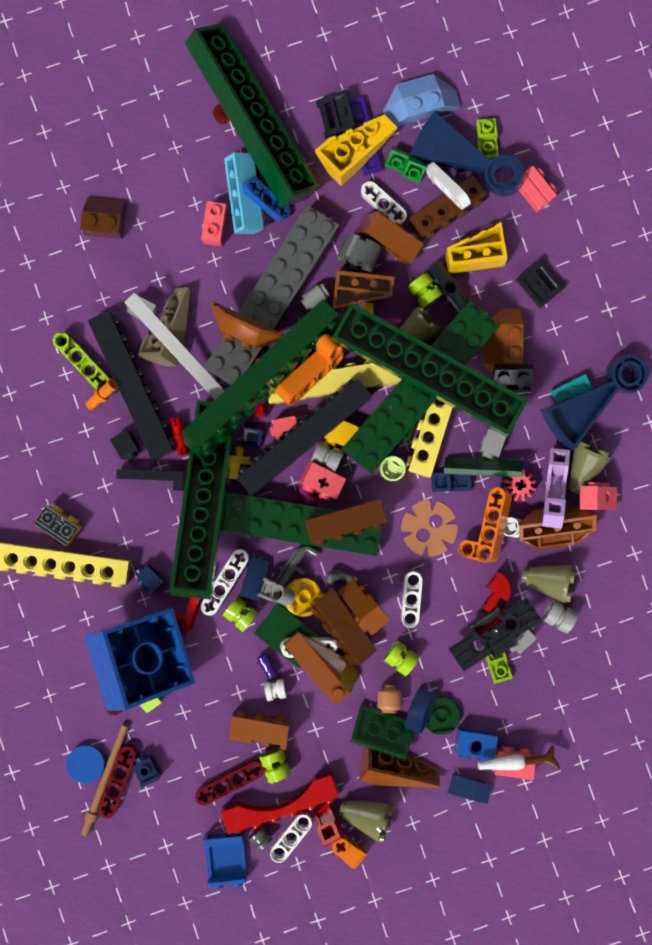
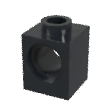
[110,430,141,461]

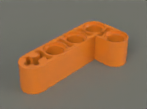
[275,333,343,406]
[459,487,512,562]

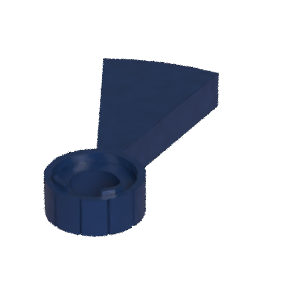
[411,112,524,197]
[540,355,648,450]

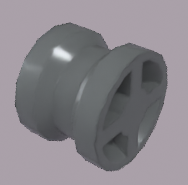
[248,826,273,851]

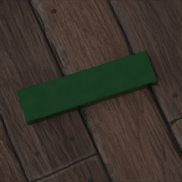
[444,457,523,477]

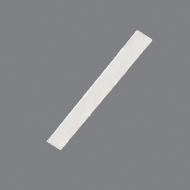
[125,293,224,400]

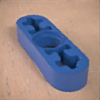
[242,177,290,221]

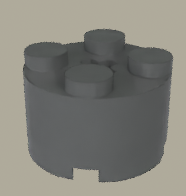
[336,234,381,274]

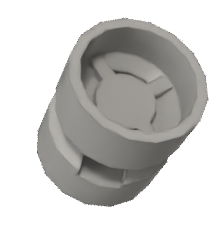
[310,440,344,473]
[542,599,579,634]

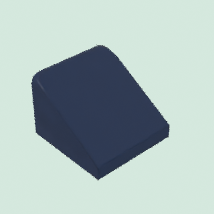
[242,422,265,448]

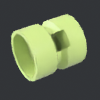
[379,456,405,481]

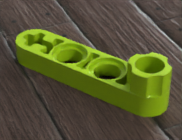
[53,333,110,389]

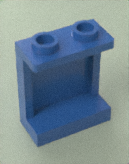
[203,833,248,889]

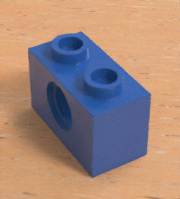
[454,727,498,761]

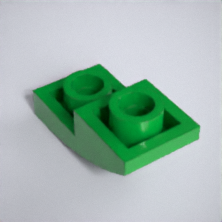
[385,146,427,183]

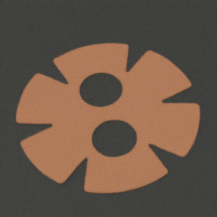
[401,500,458,557]

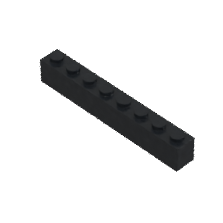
[88,311,176,461]
[237,378,373,496]

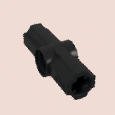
[426,261,470,314]

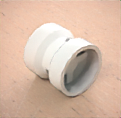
[504,517,522,538]
[264,679,286,702]

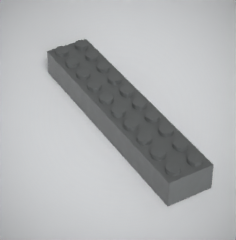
[204,205,339,385]

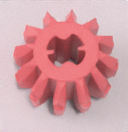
[503,469,536,501]

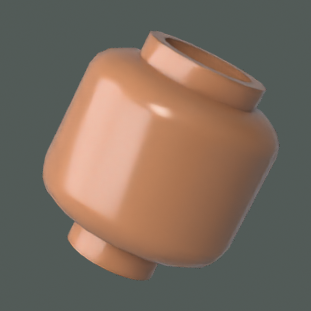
[377,685,402,713]

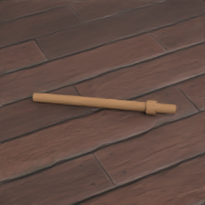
[81,724,129,836]

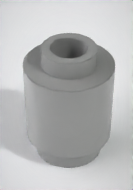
[301,284,330,310]

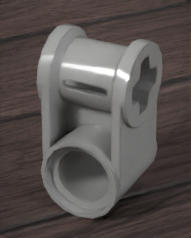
[257,578,295,606]

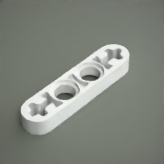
[425,162,471,210]
[201,549,249,615]

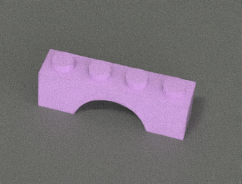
[542,448,570,529]

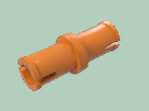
[85,379,118,410]

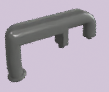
[274,545,319,608]

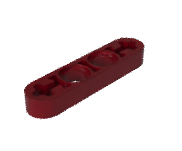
[98,745,137,819]
[195,760,264,806]

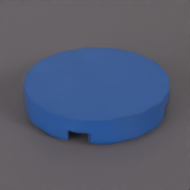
[66,744,105,784]

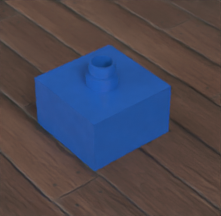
[84,608,195,711]

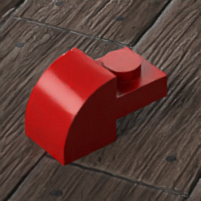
[481,571,511,613]
[312,804,344,847]

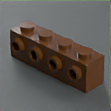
[408,176,486,241]
[305,499,387,546]
[309,589,377,665]

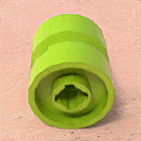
[408,272,443,308]
[222,596,258,632]
[383,640,420,677]
[259,748,291,783]

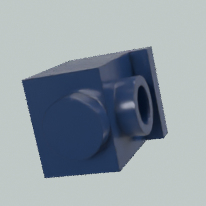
[135,564,166,595]
[132,754,162,788]

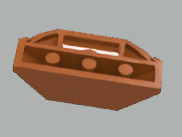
[210,301,284,350]
[483,308,524,376]
[518,505,597,550]

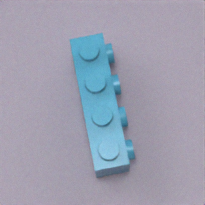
[224,152,264,234]

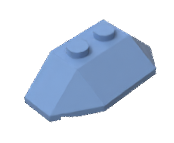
[383,74,461,127]

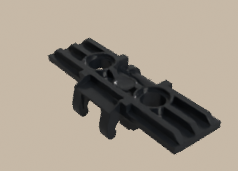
[448,597,542,672]

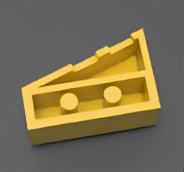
[445,222,508,274]

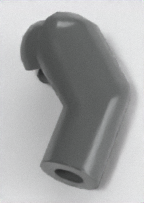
[326,569,354,585]

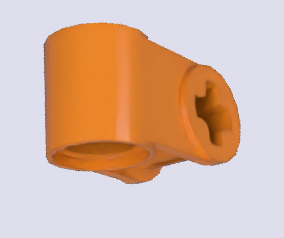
[332,834,368,869]

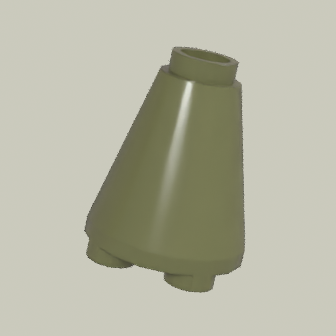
[399,306,442,344]
[568,439,612,494]
[522,565,577,603]
[339,800,395,843]

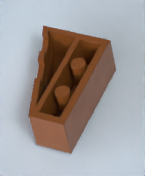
[354,211,423,264]
[333,270,394,309]
[338,576,390,635]
[229,710,290,750]

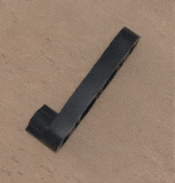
[116,469,187,491]

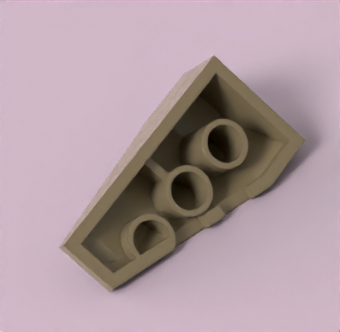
[137,287,190,366]

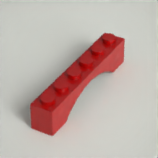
[221,771,339,835]

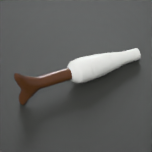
[478,745,560,770]

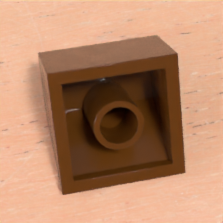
[80,197,126,239]

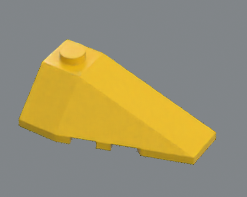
[315,114,398,186]

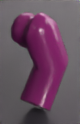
[298,484,316,506]

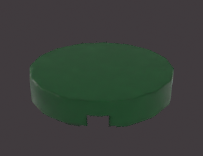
[426,696,460,735]

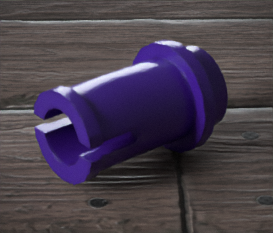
[256,653,278,679]

